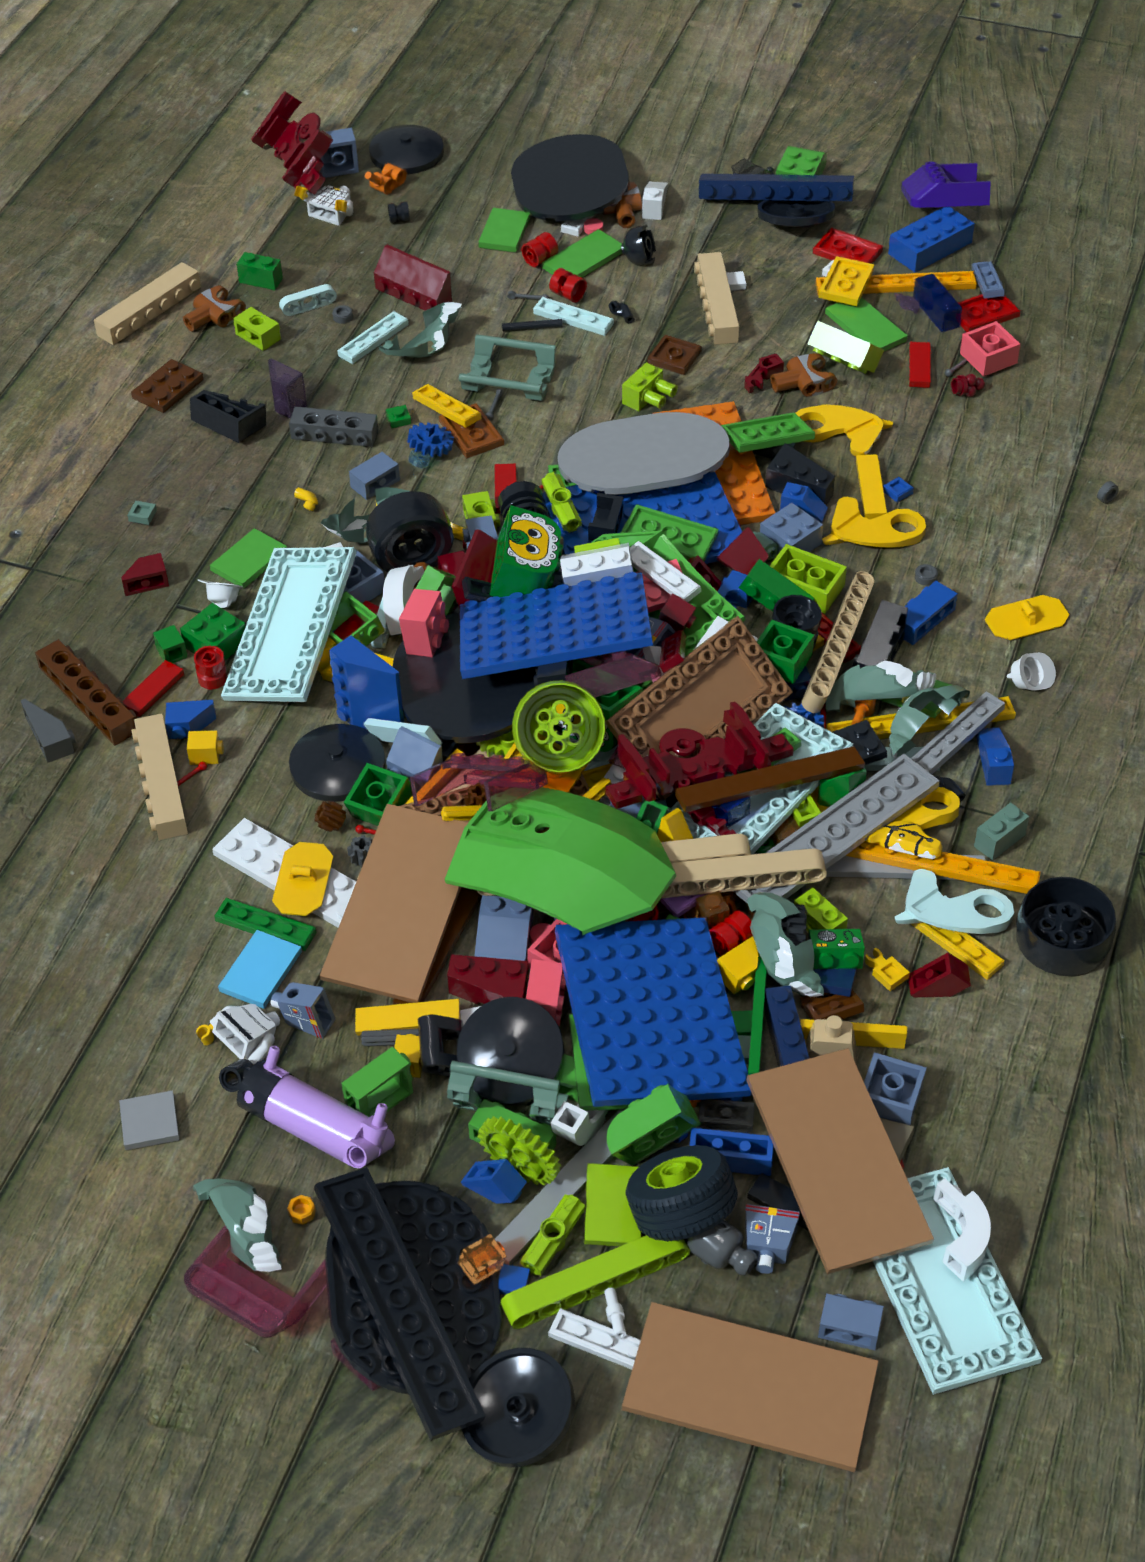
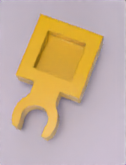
[864,948,910,991]

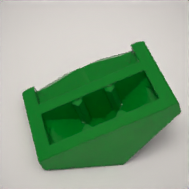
[817,768,867,807]

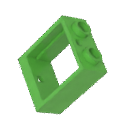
[416,565,457,615]
[329,591,385,646]
[342,1046,413,1117]

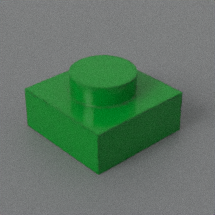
[386,405,411,429]

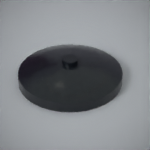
[369,125,444,174]
[757,200,835,227]
[289,724,385,802]
[457,997,564,1105]
[462,1347,575,1467]

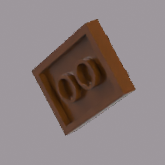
[131,359,204,413]

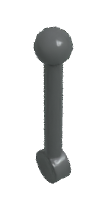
[508,291,549,299]
[945,359,968,377]
[486,388,502,420]

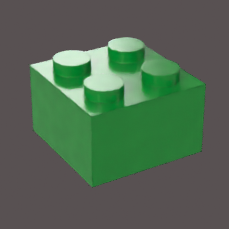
[180,603,246,660]
[757,620,814,684]
[343,763,416,826]

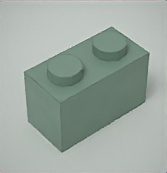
[974,802,1029,861]

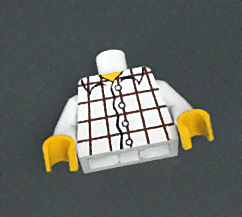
[294,185,353,226]

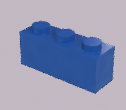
[904,581,958,645]
[689,1128,774,1176]

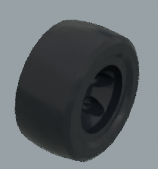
[366,491,454,572]
[1016,877,1116,976]

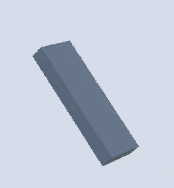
[972,261,1004,299]

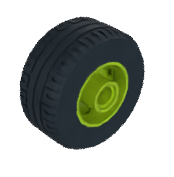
[625,1145,738,1241]

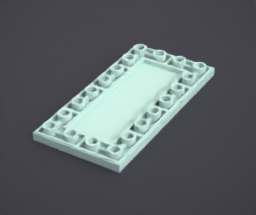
[221,547,357,702]
[671,703,853,855]
[873,1167,1042,1394]

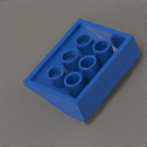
[329,635,404,730]

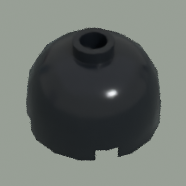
[621,225,656,265]

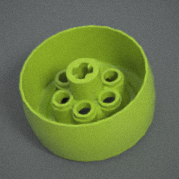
[512,680,606,774]

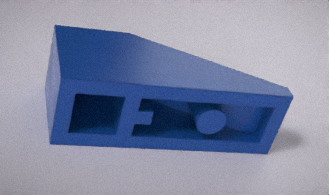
[976,728,1014,786]

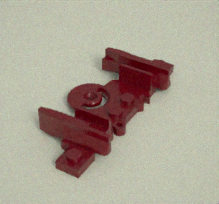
[251,91,333,195]
[605,702,794,809]

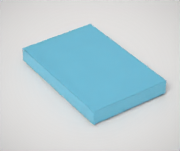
[218,930,302,1009]

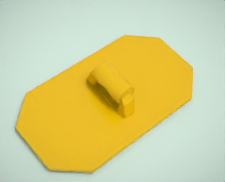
[985,595,1069,640]
[272,842,333,916]

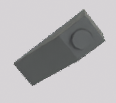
[20,699,76,763]

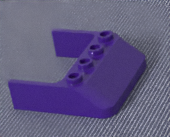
[901,162,991,208]

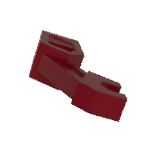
[744,353,784,394]
[686,806,736,836]

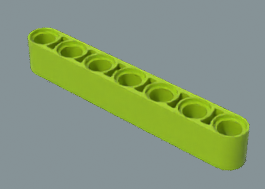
[500,1235,690,1329]

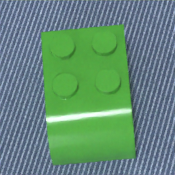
[776,146,827,175]
[607,1084,701,1166]

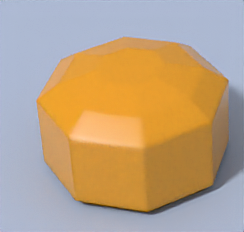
[287,1195,316,1225]

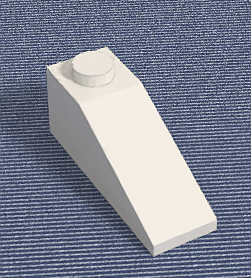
[642,181,668,220]

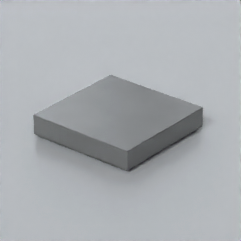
[119,1090,180,1150]

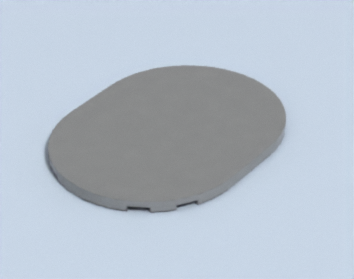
[558,412,730,495]

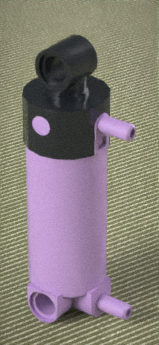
[219,1046,395,1168]

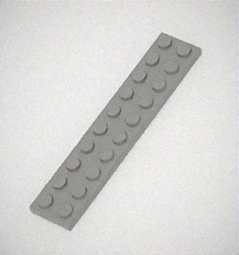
[733,754,940,904]

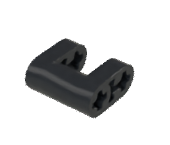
[418,1014,463,1077]

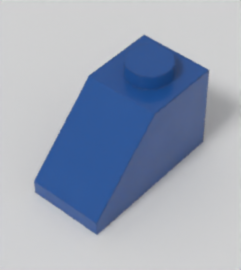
[780,482,828,523]
[165,700,216,739]
[461,1159,527,1204]

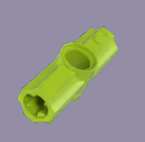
[541,472,582,533]
[520,1194,586,1276]

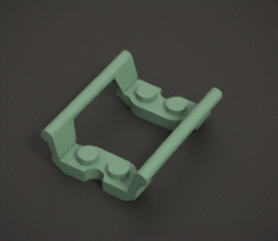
[459,334,556,401]
[447,1061,569,1125]

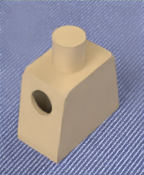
[806,1015,856,1063]

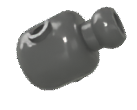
[687,1220,758,1276]

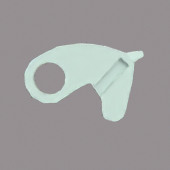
[894,869,1014,934]

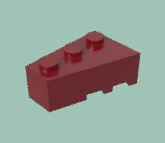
[447,954,529,1004]

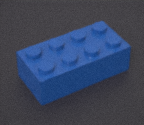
[888,207,975,273]

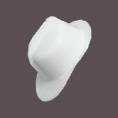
[198,579,243,608]
[1007,653,1056,691]

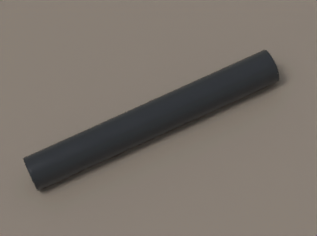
[502,319,563,331]

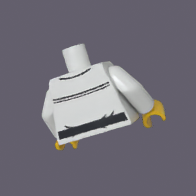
[196,1004,280,1065]

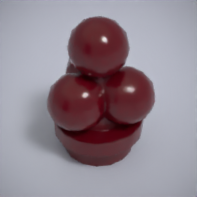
[951,374,985,397]

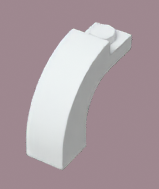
[383,565,424,635]
[551,1101,608,1146]
[934,1178,991,1281]

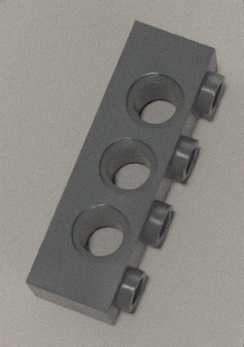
[289,407,379,447]

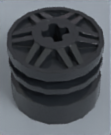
[498,481,550,523]
[772,595,822,649]

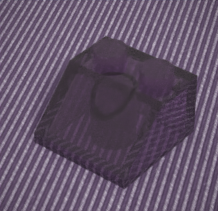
[268,358,307,419]

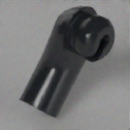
[608,300,634,324]
[935,776,966,802]

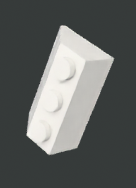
[560,543,634,586]

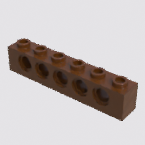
[35,639,137,746]

